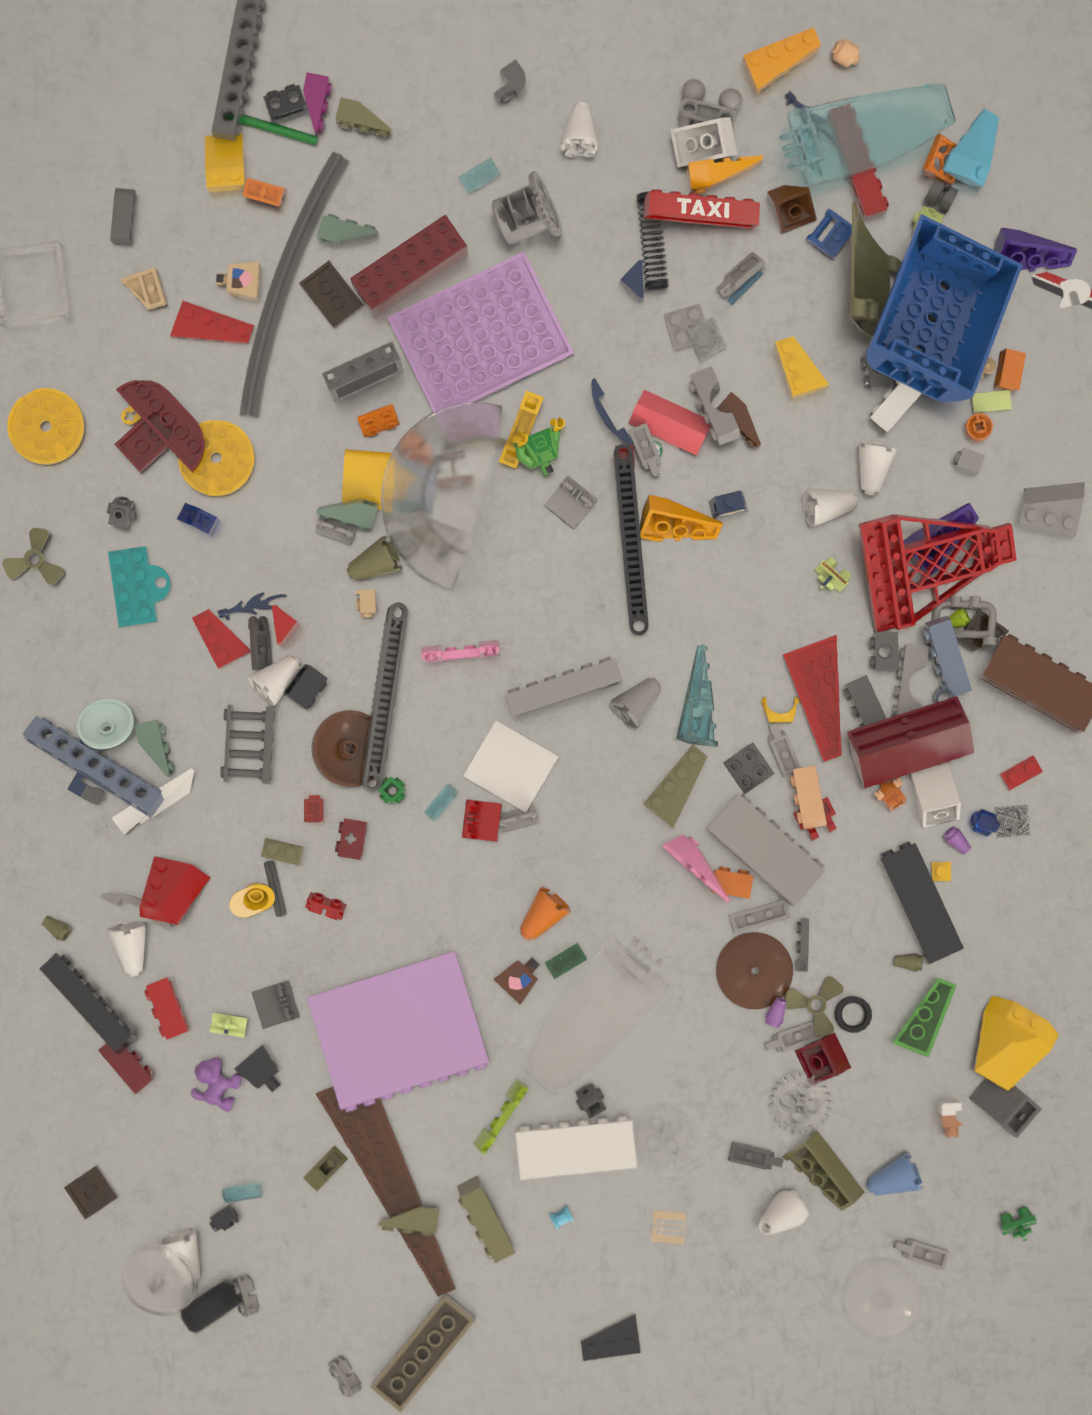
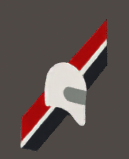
[1031,272,1092,309]

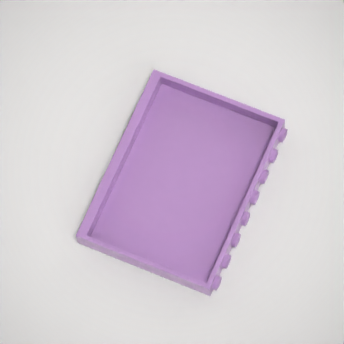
[307,951,490,1112]

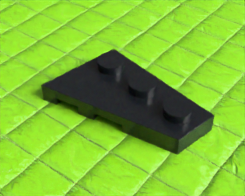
[581,1314,641,1361]

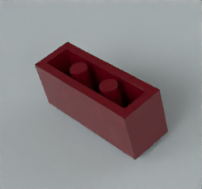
[98,1043,155,1094]

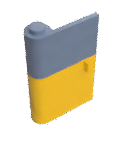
[342,449,440,514]

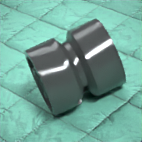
[924,178,959,212]

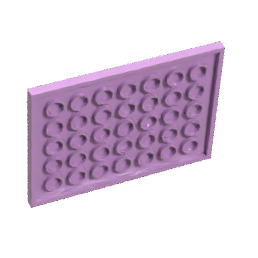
[387,251,574,420]

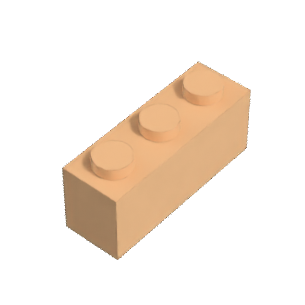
[790,765,827,829]

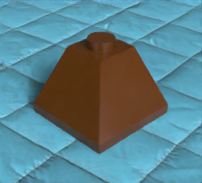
[767,185,817,233]

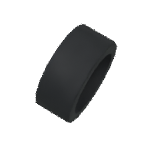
[835,996,872,1033]

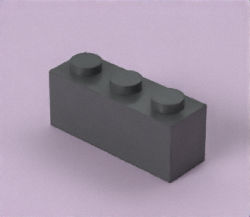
[843,675,887,727]

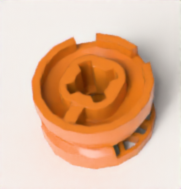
[965,413,993,442]

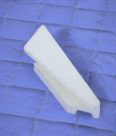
[112,768,195,835]

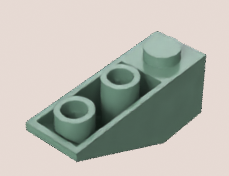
[316,214,379,246]
[316,499,379,530]
[135,720,174,777]

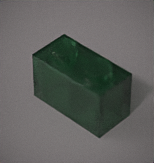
[545,943,588,979]

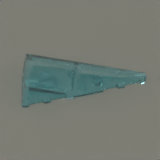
[676,645,718,747]

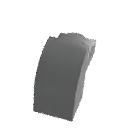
[494,59,526,104]

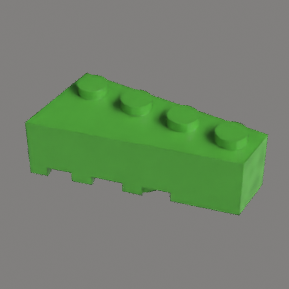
[892,978,957,1057]

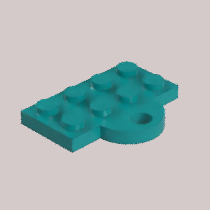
[108,546,171,628]

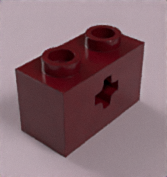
[335,818,368,860]

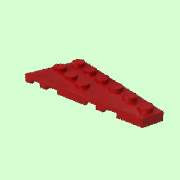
[783,635,842,762]

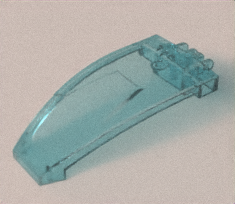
[779,83,956,187]

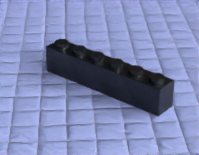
[39,953,136,1054]

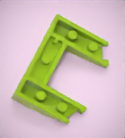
[473,1079,529,1155]

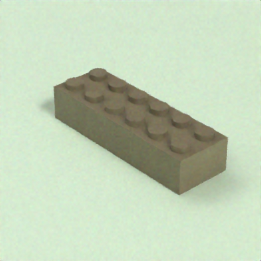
[370,1293,475,1413]

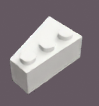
[870,381,922,432]

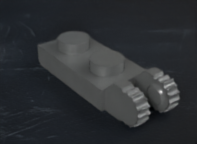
[248,616,272,670]

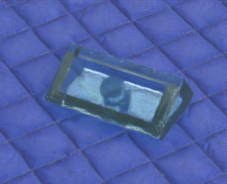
[424,784,458,821]
[221,1183,263,1203]

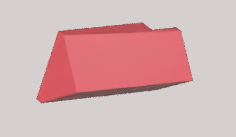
[628,389,711,456]

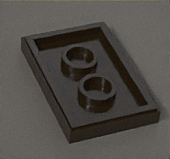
[299,260,364,328]

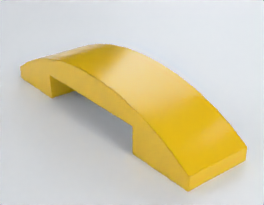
[499,390,544,469]

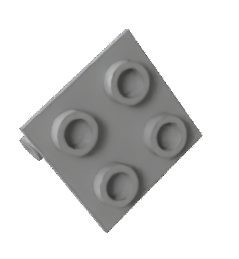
[545,476,598,529]

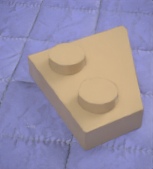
[121,267,167,310]

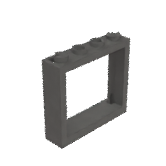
[322,341,403,402]

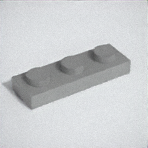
[729,899,790,934]

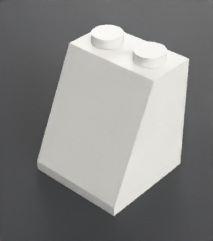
[911,763,961,828]

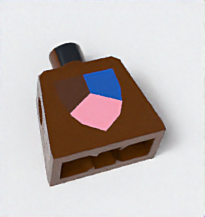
[493,957,540,1004]

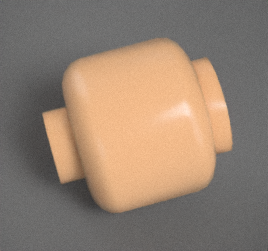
[831,39,860,67]

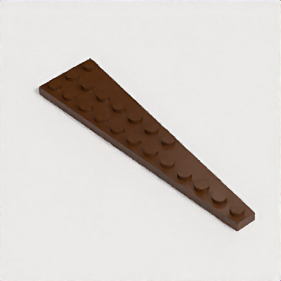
[316,1086,456,1296]

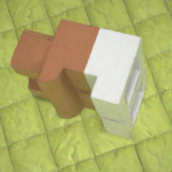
[937,1099,962,1137]

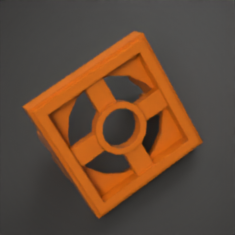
[923,134,957,186]

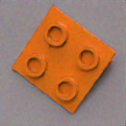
[357,403,400,438]

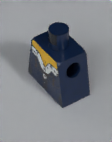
[709,490,748,519]

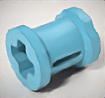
[549,1206,574,1230]

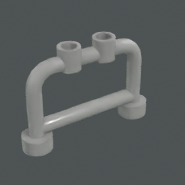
[926,595,999,648]

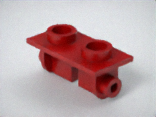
[305,892,347,920]

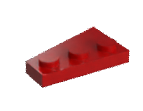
[192,609,251,669]

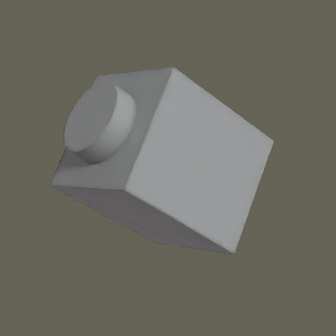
[954,448,985,476]

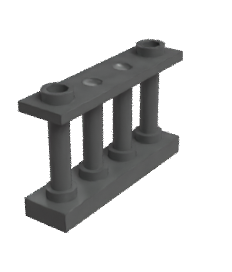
[220,705,275,784]

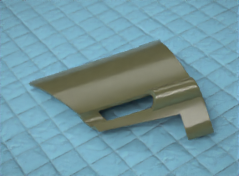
[850,202,923,352]

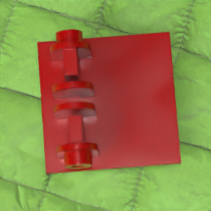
[462,799,502,842]

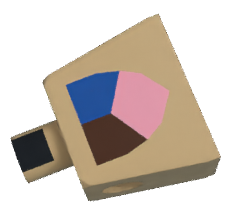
[216,262,261,301]

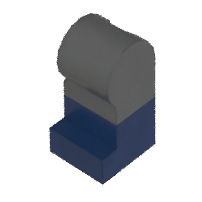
[67,773,105,804]

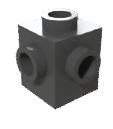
[107,496,136,529]
[575,1083,606,1118]

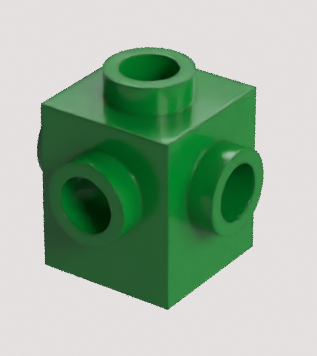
[378,777,406,804]

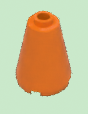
[520,886,571,940]

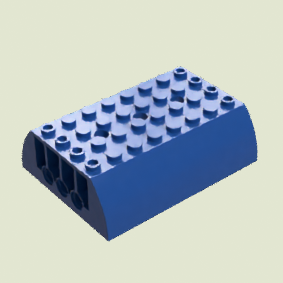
[866,214,1023,402]

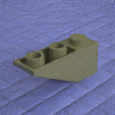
[335,97,392,137]
[378,1206,439,1236]

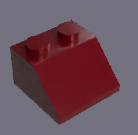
[795,1033,852,1086]

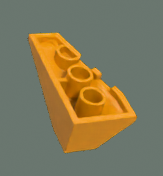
[687,155,763,195]
[640,495,723,542]

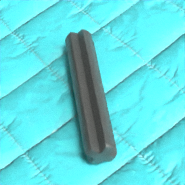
[264,860,286,917]

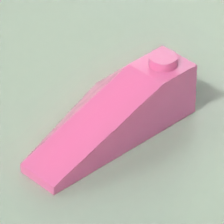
[662,835,730,903]

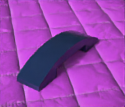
[591,378,634,448]

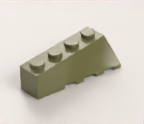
[782,1131,865,1211]

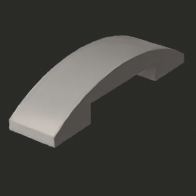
[100,893,173,931]

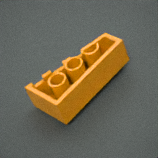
[742,27,821,95]

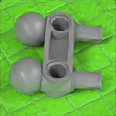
[678,79,743,128]

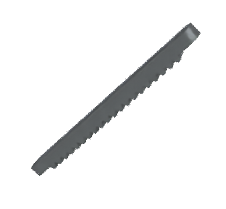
[361,602,408,791]

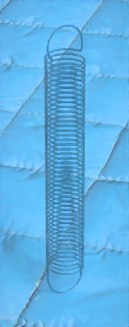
[725,266,766,308]

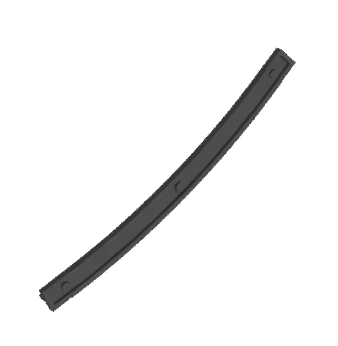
[239,152,349,418]

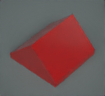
[272,605,300,647]

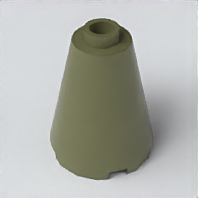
[347,535,402,581]

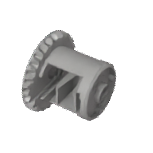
[492,171,562,245]

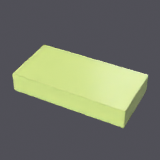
[971,390,1012,414]

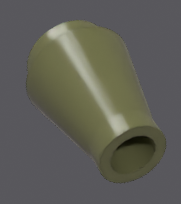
[41,916,71,941]
[895,953,923,972]

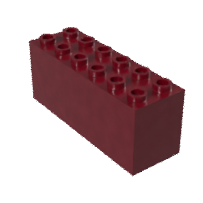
[350,214,468,318]
[847,696,975,788]

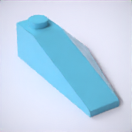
[942,109,999,187]

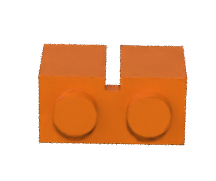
[711,866,753,899]

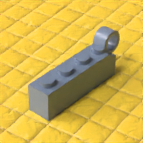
[924,616,972,703]

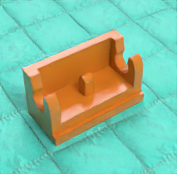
[242,177,287,207]
[993,349,1026,392]

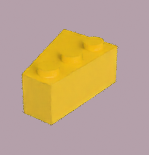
[774,336,829,400]

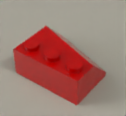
[140,856,210,925]

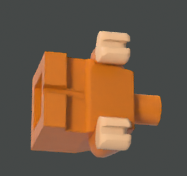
[874,778,906,812]

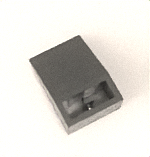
[970,1079,1042,1138]

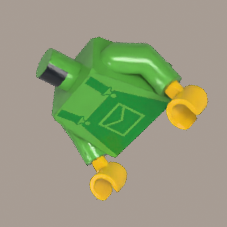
[512,417,565,476]

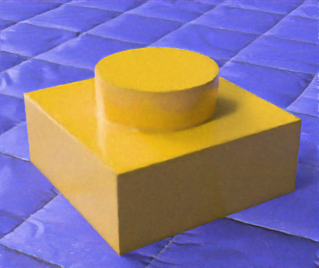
[931,862,951,881]

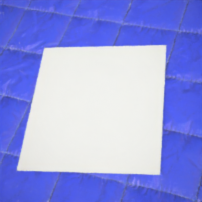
[463,721,559,813]

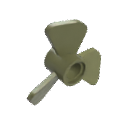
[2,528,64,585]
[785,976,844,1037]

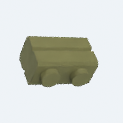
[261,838,304,866]

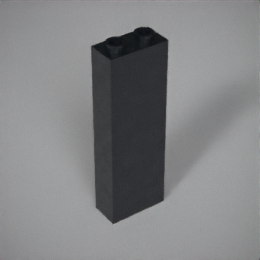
[879,841,964,964]

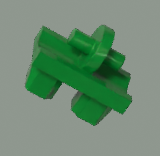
[1001,1207,1037,1242]

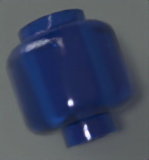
[970,809,1000,837]

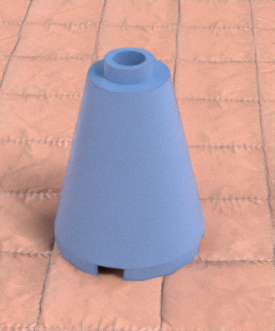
[867,1153,923,1196]

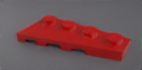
[170,300,255,344]

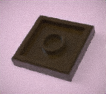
[64,1165,118,1220]

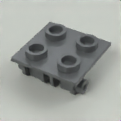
[723,742,775,794]
[251,981,299,1029]

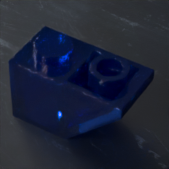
[177,502,219,537]

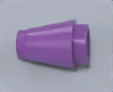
[943,826,971,855]
[765,997,787,1028]

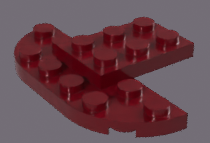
[114,380,205,473]

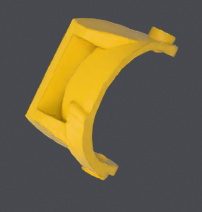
[762,696,799,723]

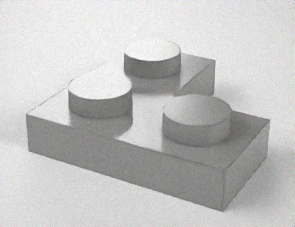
[664,303,706,351]

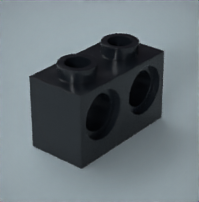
[263,84,308,122]

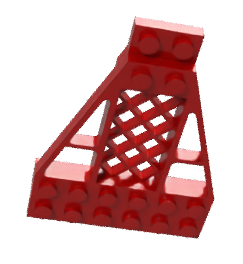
[859,514,1017,632]

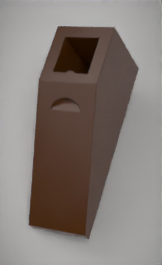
[716,392,761,449]

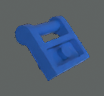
[806,209,852,259]

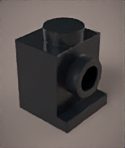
[209,1203,241,1232]

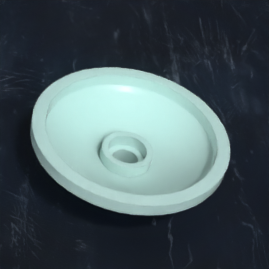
[76,699,134,749]

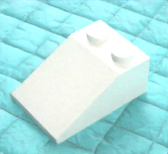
[670,117,737,167]

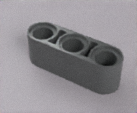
[110,188,136,244]

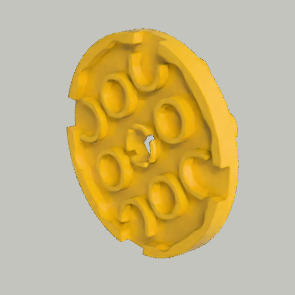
[7,388,85,465]
[178,420,255,496]

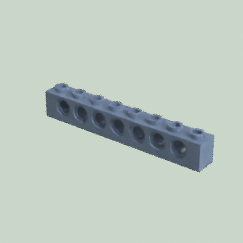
[23,716,164,818]

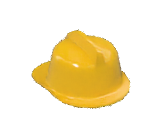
[229,882,275,918]

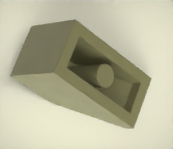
[303,1146,348,1191]

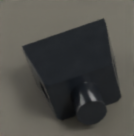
[234,1044,280,1092]

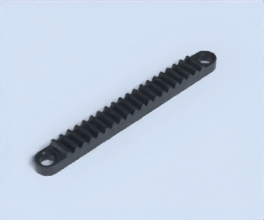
[613,444,649,635]

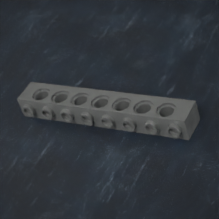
[211,0,266,141]

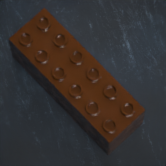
[977,634,1092,734]

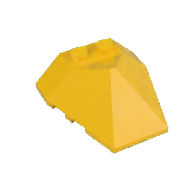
[974,995,1059,1091]

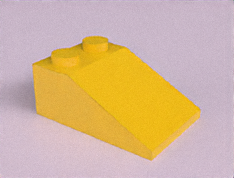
[204,133,246,193]

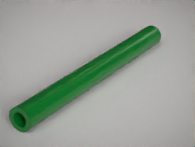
[225,114,318,145]

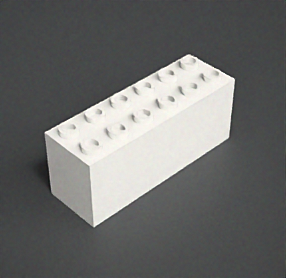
[516,1115,637,1180]

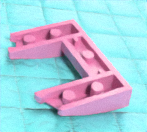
[421,640,500,662]

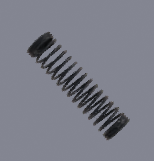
[636,191,669,290]

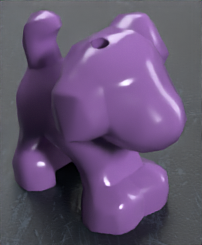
[191,1057,243,1112]

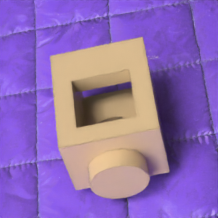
[356,589,377,618]

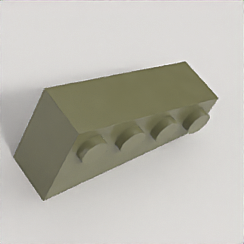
[643,745,708,829]
[457,1175,516,1263]

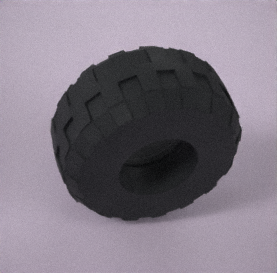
[180,1282,238,1334]

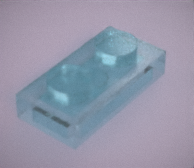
[458,157,501,194]

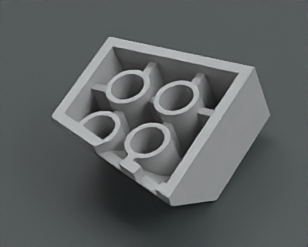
[1017,482,1085,538]

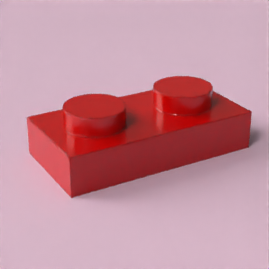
[999,755,1043,791]

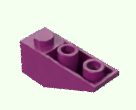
[303,72,333,136]

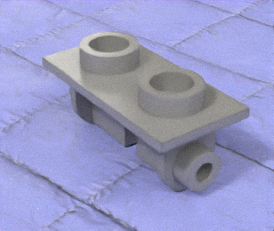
[315,517,357,545]
[499,804,539,833]
[232,1275,259,1317]
[328,1356,361,1397]

